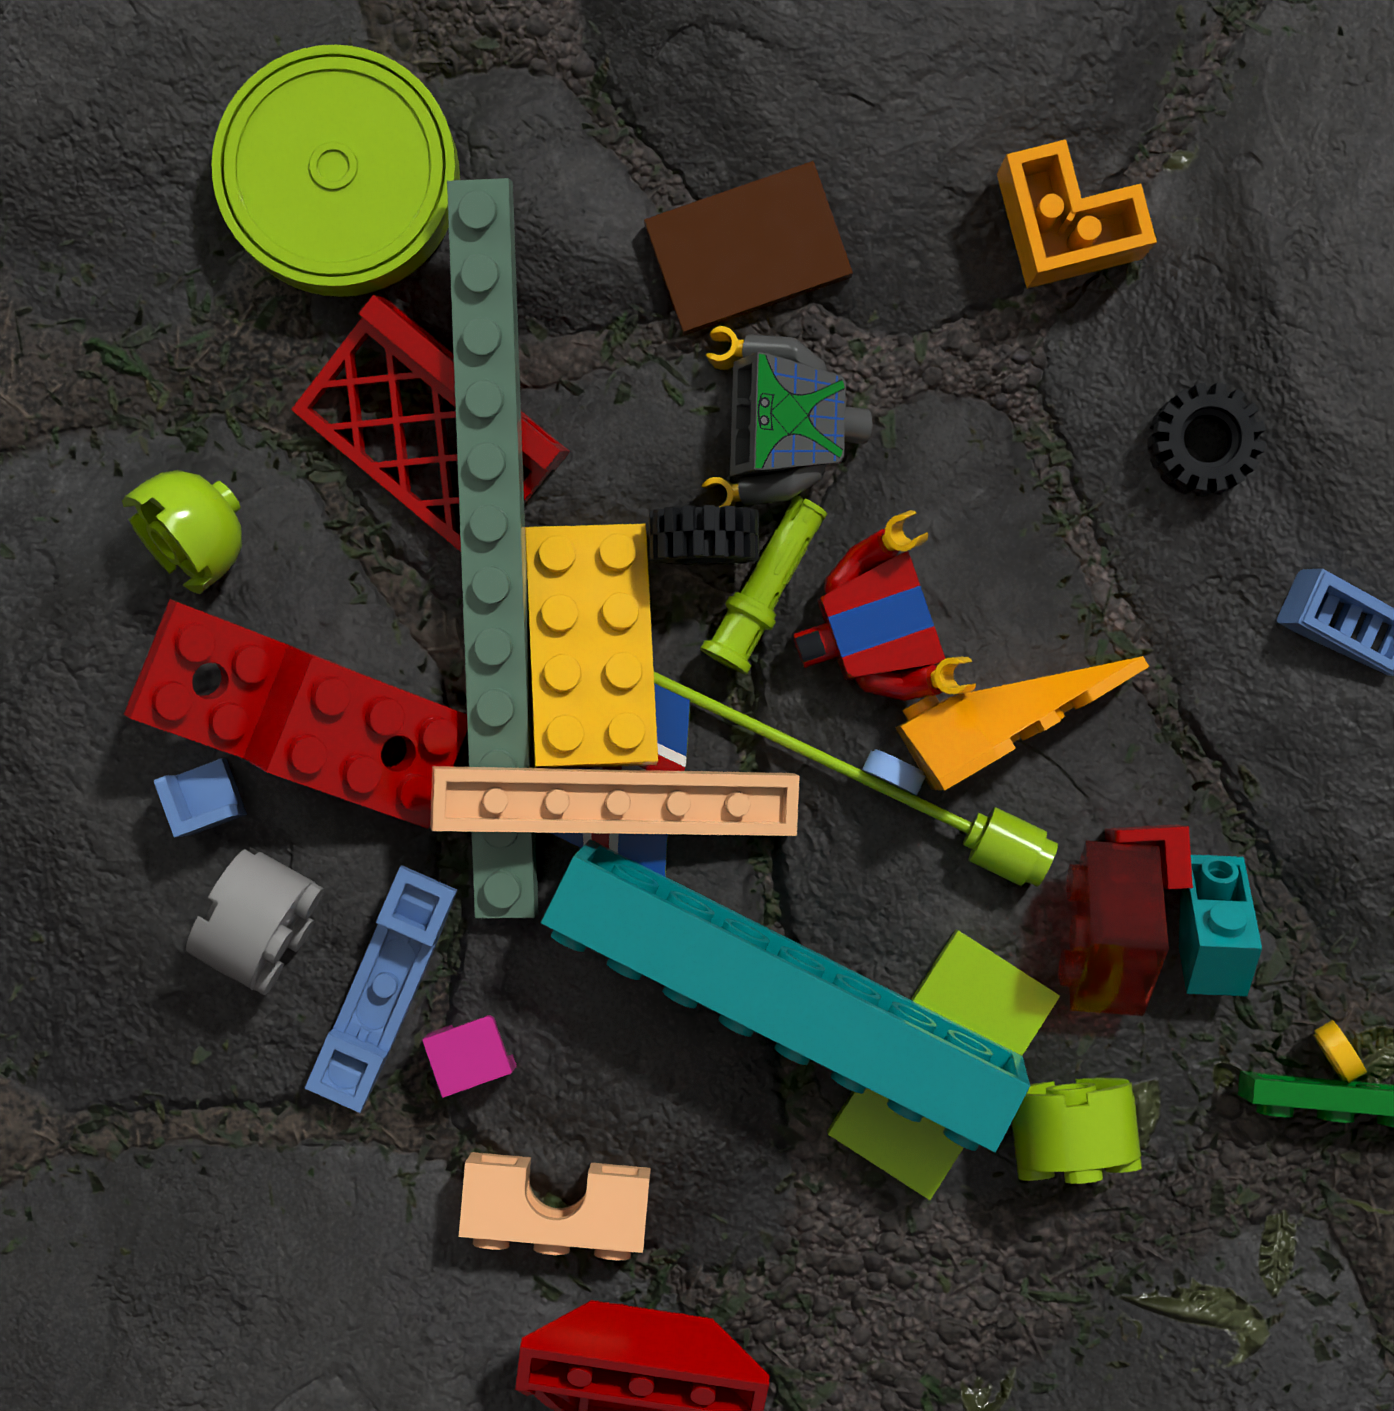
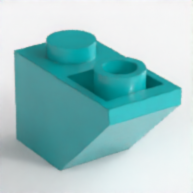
[1179,855,1262,996]

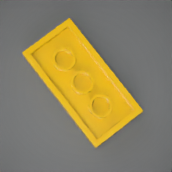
[525,524,658,769]

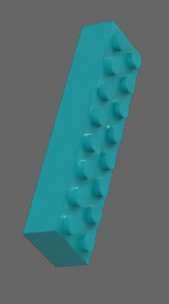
[541,839,1030,1153]

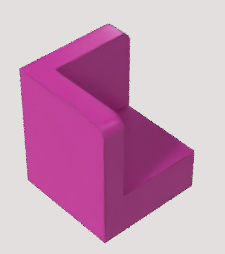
[422,1015,517,1098]

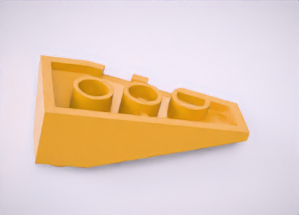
[895,656,1149,791]

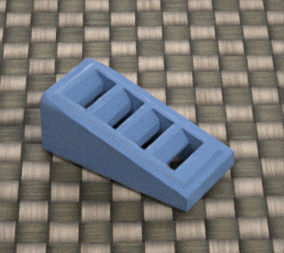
[1277,568,1394,676]

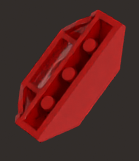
[515,1300,770,1411]

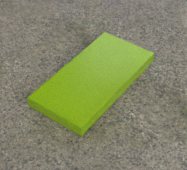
[827,929,1060,1200]

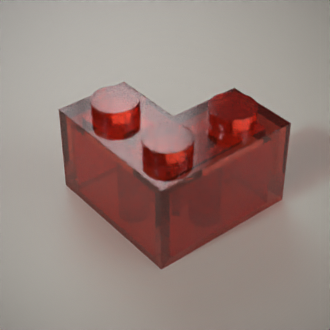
[1059,841,1169,1016]

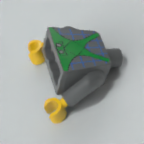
[702,326,873,507]

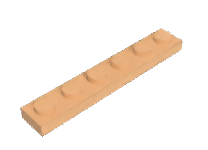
[430,766,800,836]

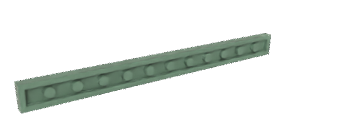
[447,178,539,918]

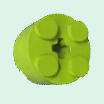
[1012,1078,1142,1184]

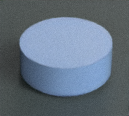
[862,749,926,796]

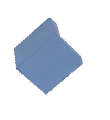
[154,758,247,838]

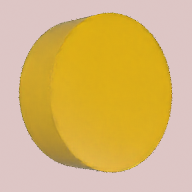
[1313,1020,1367,1083]

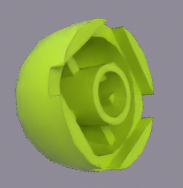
[122,470,242,594]

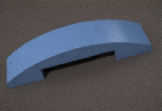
[304,865,457,1113]

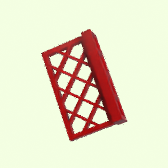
[291,295,570,552]

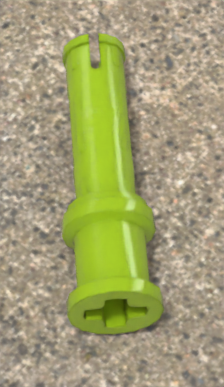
[700,495,828,675]

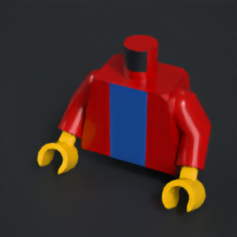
[793,510,976,701]

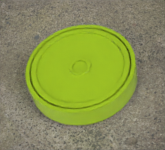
[211,45,460,297]

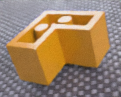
[997,139,1157,289]

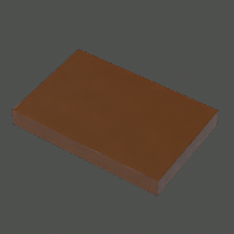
[644,161,853,336]

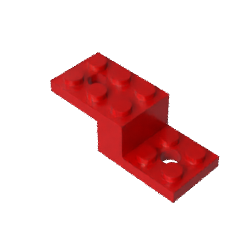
[124,599,468,829]

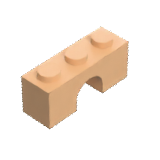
[458,1152,651,1260]

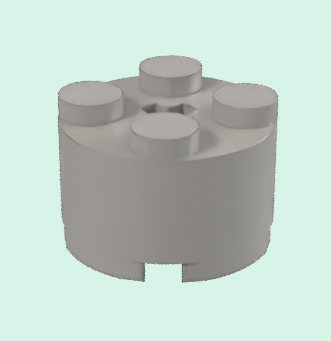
[186,847,324,995]

